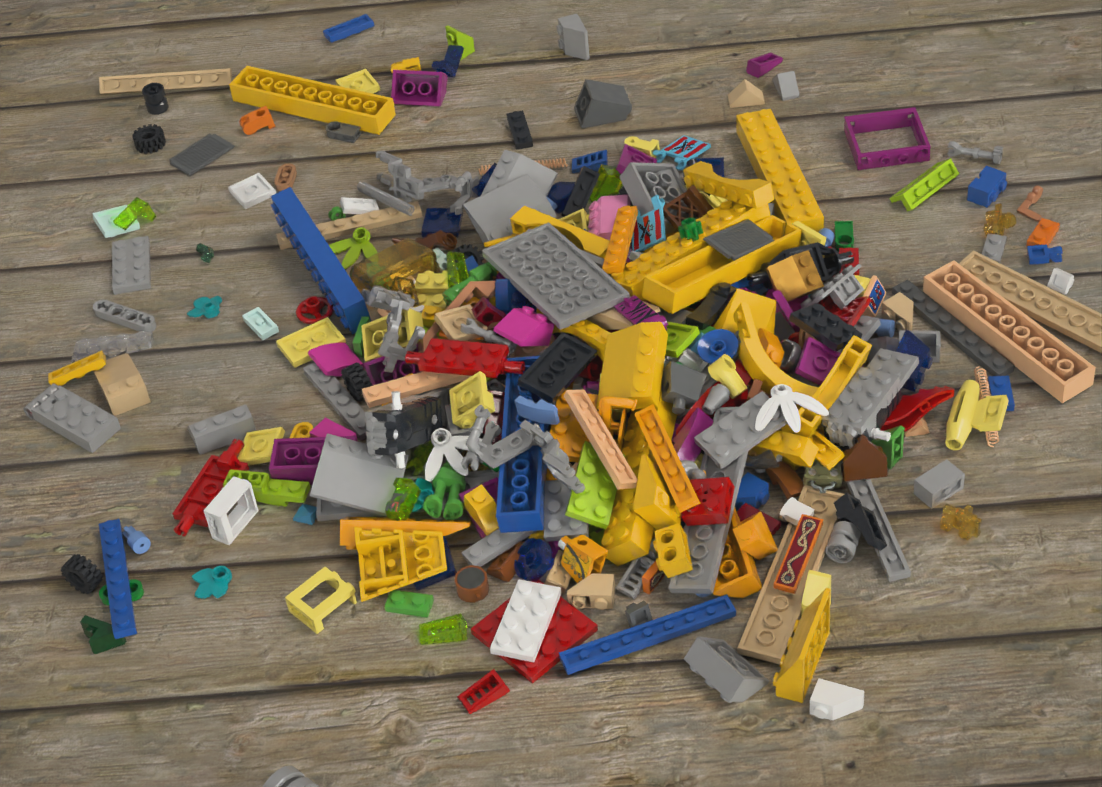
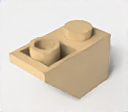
[882,292,914,331]
[567,573,615,610]

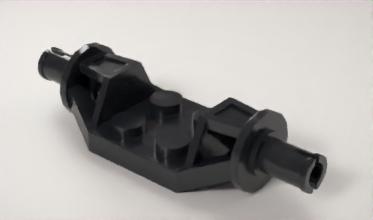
[747,242,854,290]

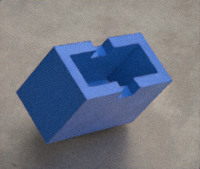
[967,166,1007,208]

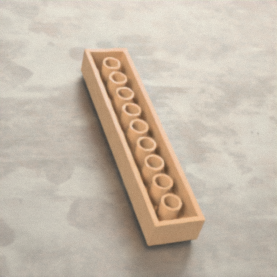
[923,260,1096,403]

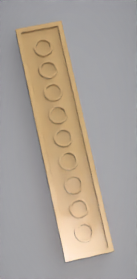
[959,251,1102,353]
[737,485,844,664]

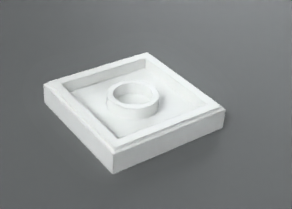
[228,173,276,209]

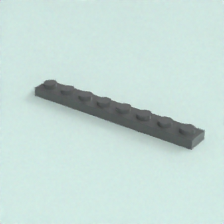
[892,279,1014,376]

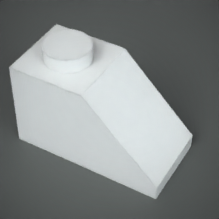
[810,678,864,721]

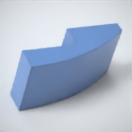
[514,395,560,425]

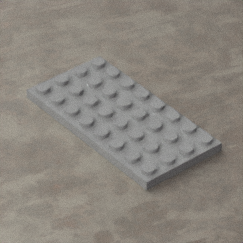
[482,222,630,330]

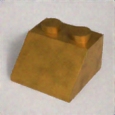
[765,250,824,302]

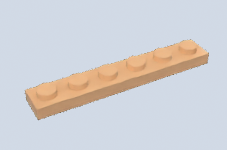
[564,390,637,489]

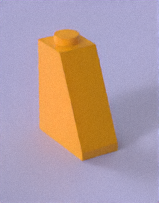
[732,512,778,560]

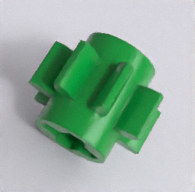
[678,218,703,241]

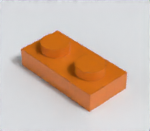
[1026,218,1060,247]

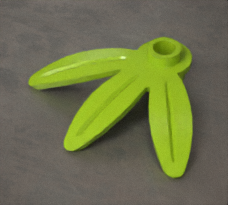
[329,227,379,269]

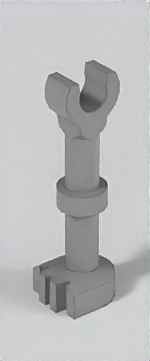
[947,141,1003,165]
[460,318,517,358]

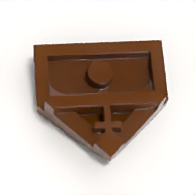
[843,434,888,481]

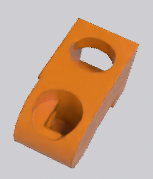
[239,106,276,135]

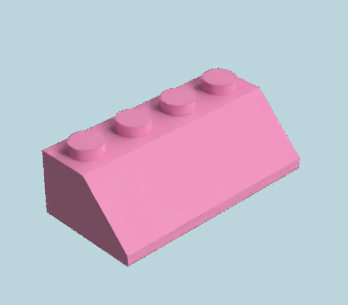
[588,195,630,240]

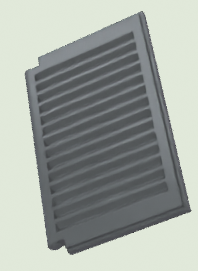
[169,133,235,176]
[703,219,774,261]

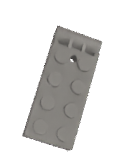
[23,383,121,453]

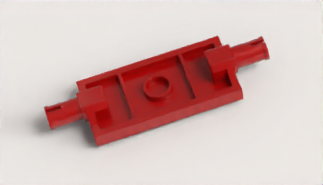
[405,338,525,378]
[172,439,249,536]

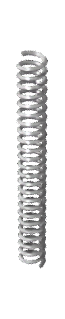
[357,182,414,216]

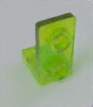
[113,197,157,230]

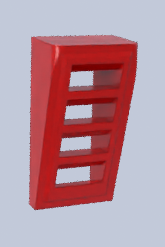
[457,669,510,714]

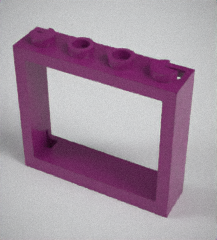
[844,107,931,170]

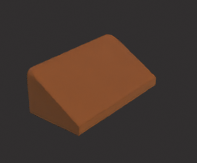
[486,541,531,582]

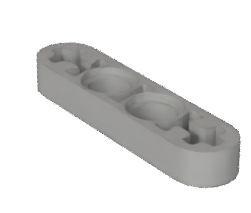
[93,300,156,333]

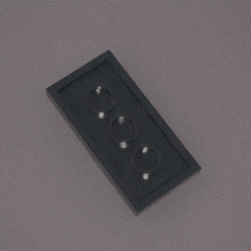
[517,332,597,404]

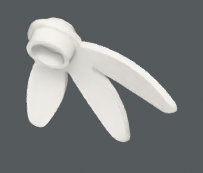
[755,384,829,433]
[425,428,482,481]

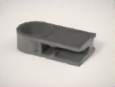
[325,121,362,143]

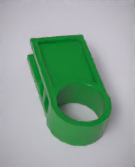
[834,221,854,252]

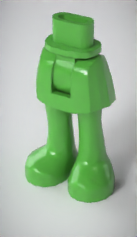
[442,262,498,306]
[423,460,466,520]

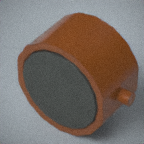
[454,565,489,603]

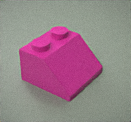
[493,306,555,346]

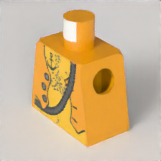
[558,535,608,583]

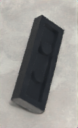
[506,110,533,150]
[561,166,600,217]

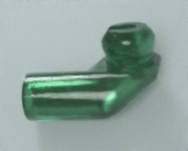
[196,243,214,263]

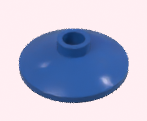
[697,329,739,364]

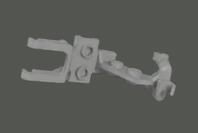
[376,151,479,215]
[361,286,425,373]
[461,405,585,494]

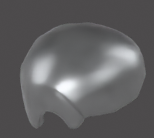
[780,339,802,371]

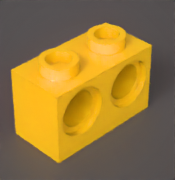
[653,523,693,578]

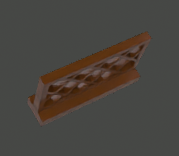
[663,185,714,232]

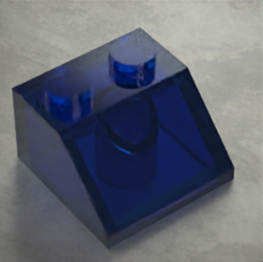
[895,330,933,392]

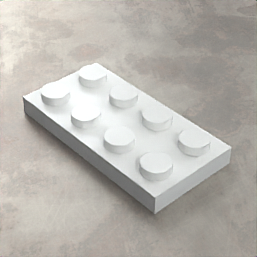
[490,579,561,662]

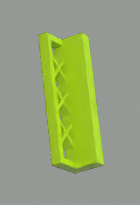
[889,158,959,211]

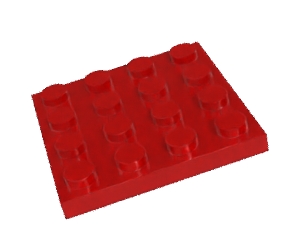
[471,578,598,684]

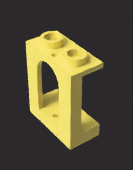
[285,567,357,634]

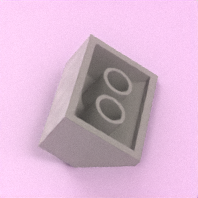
[187,405,256,455]
[684,637,769,703]

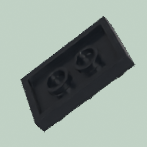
[789,303,863,352]

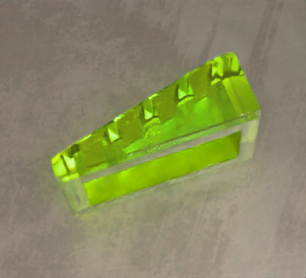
[447,251,469,288]
[419,613,468,645]

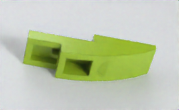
[223,470,311,507]

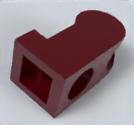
[471,297,506,327]

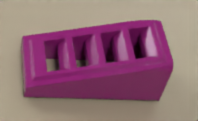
[746,52,783,78]

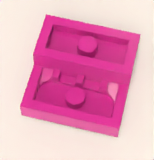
[308,343,363,376]

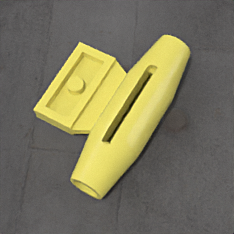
[945,380,1009,450]

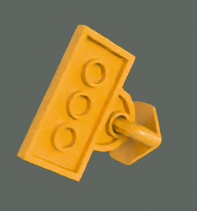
[550,391,637,463]

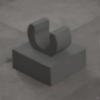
[625,601,653,628]

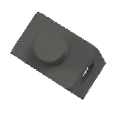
[661,361,706,415]

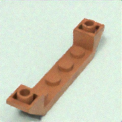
[417,281,495,372]

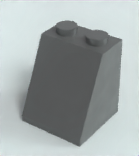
[574,79,632,128]

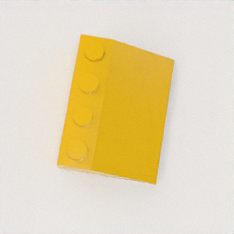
[596,322,668,410]
[773,588,831,703]

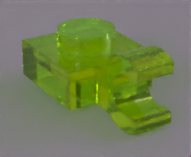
[406,441,435,476]

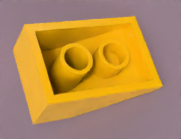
[633,454,681,530]

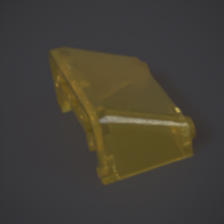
[349,238,438,308]

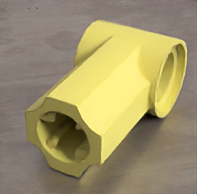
[708,354,748,399]

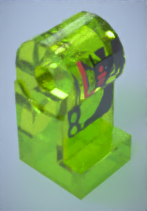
[385,478,421,520]

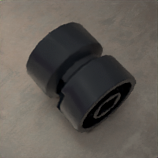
[142,83,169,115]

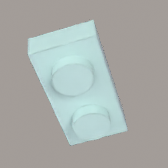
[242,307,279,340]

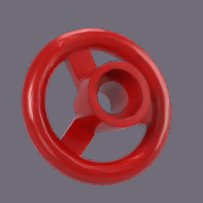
[296,296,333,324]

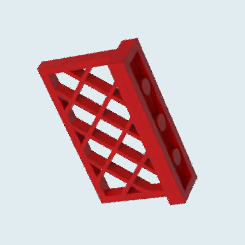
[817,294,871,326]

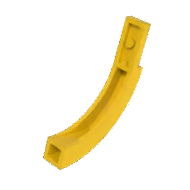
[733,302,819,411]

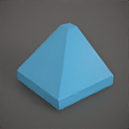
[293,503,317,525]

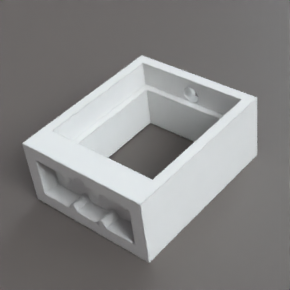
[204,476,259,545]

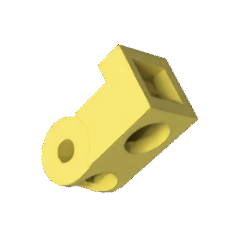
[624,136,660,158]

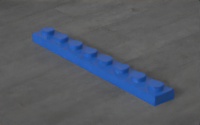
[99,519,137,639]
[559,594,736,675]

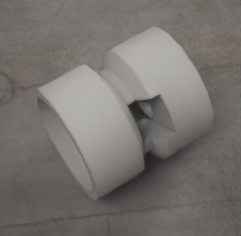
[825,521,861,563]

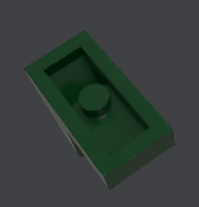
[80,615,127,654]

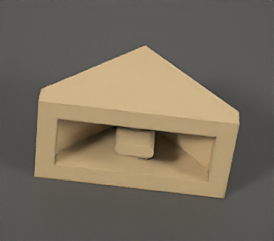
[728,79,765,108]

